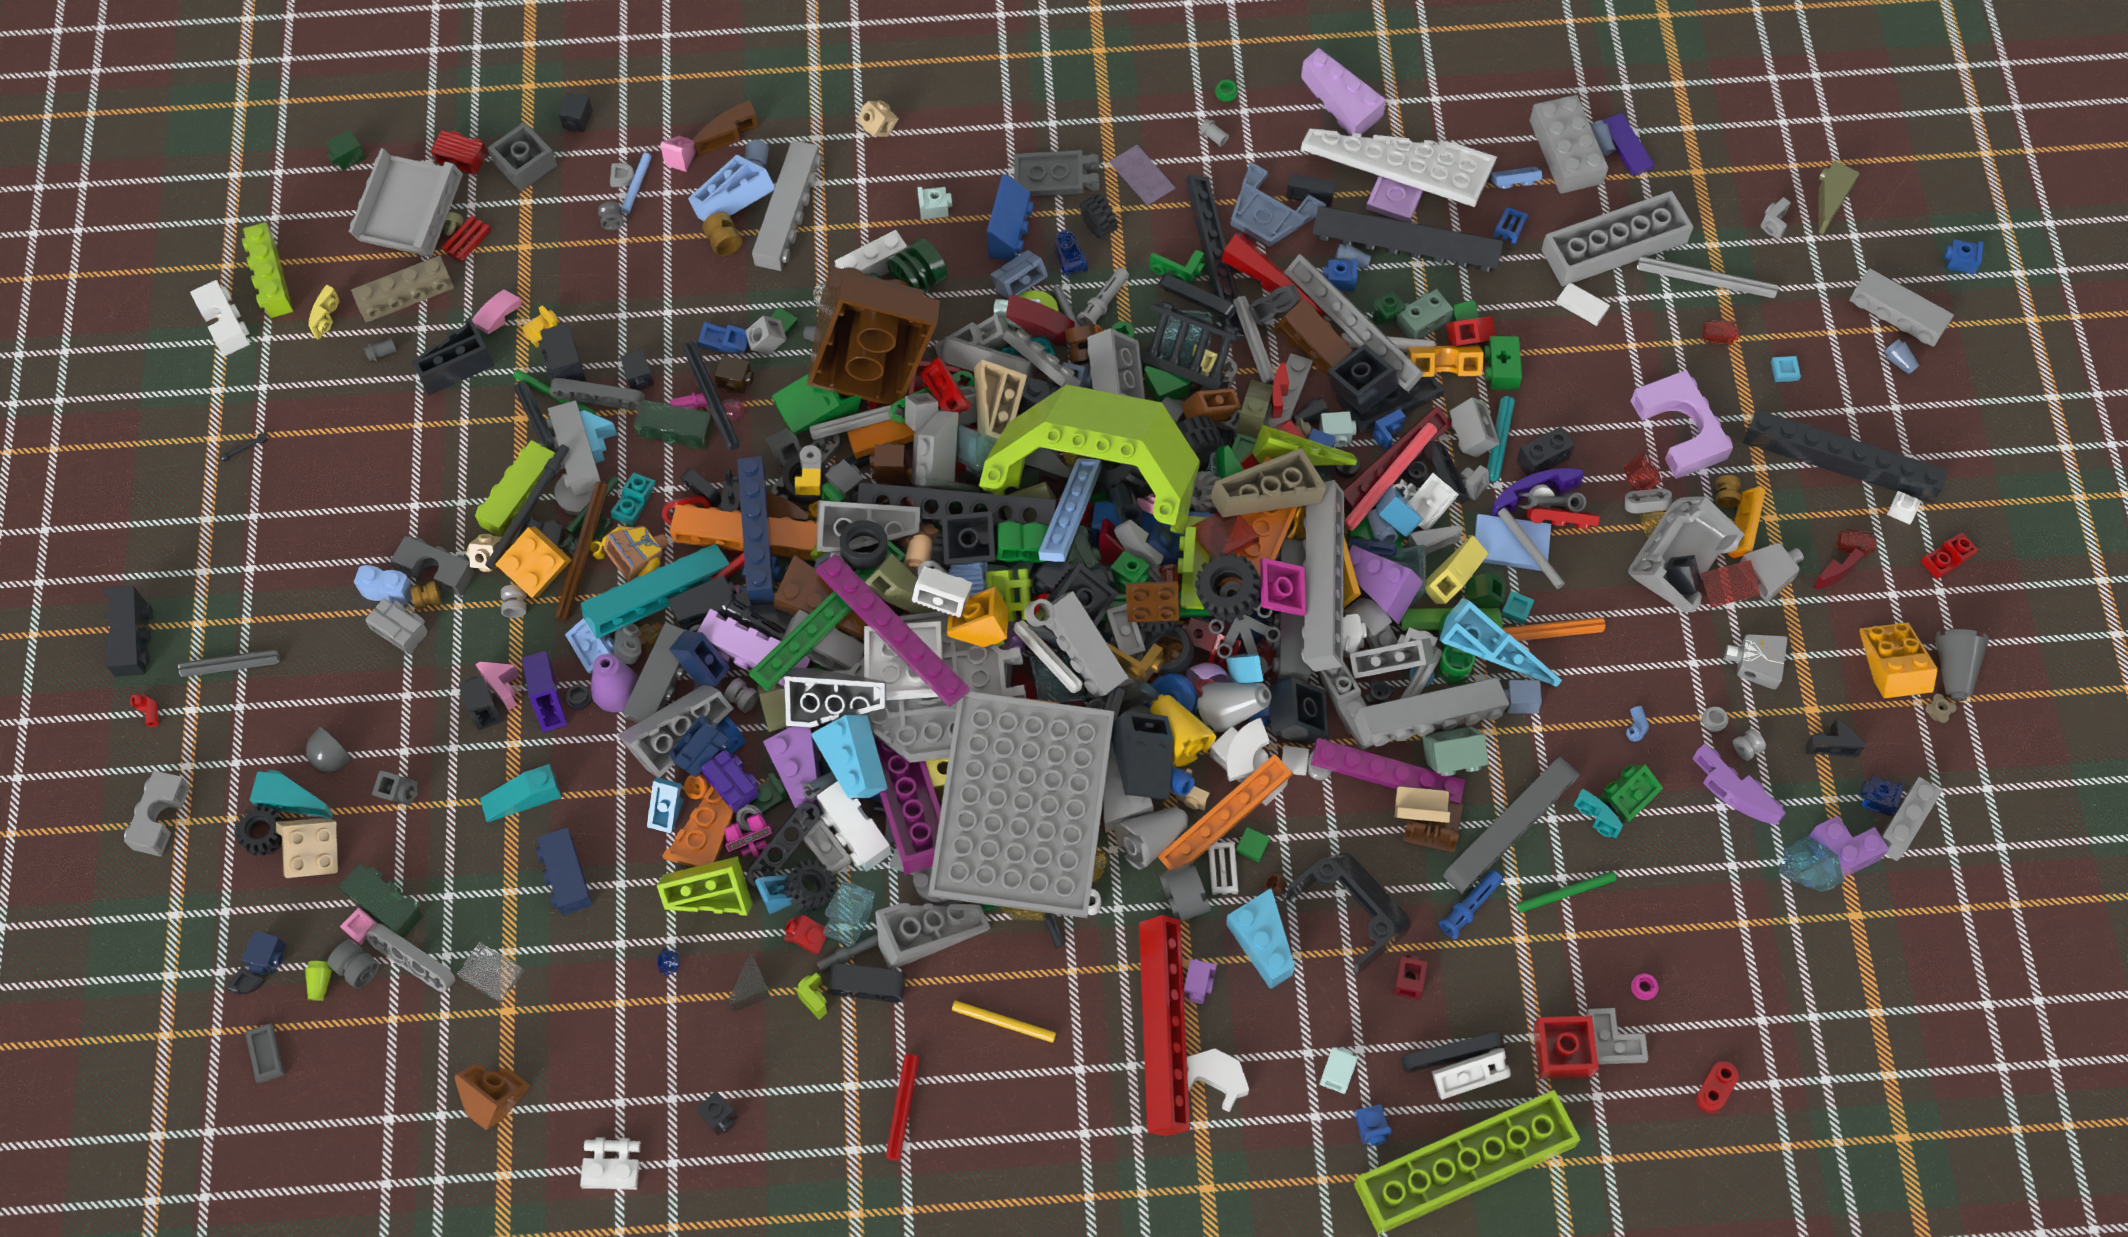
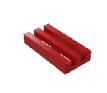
[442,215,491,263]

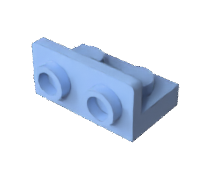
[565,618,614,674]

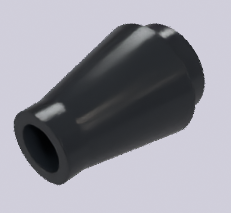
[1292,397,1329,424]

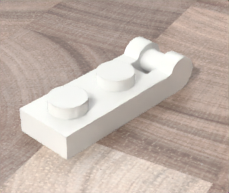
[1432,1048,1511,1099]

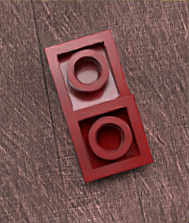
[1920,532,1979,580]

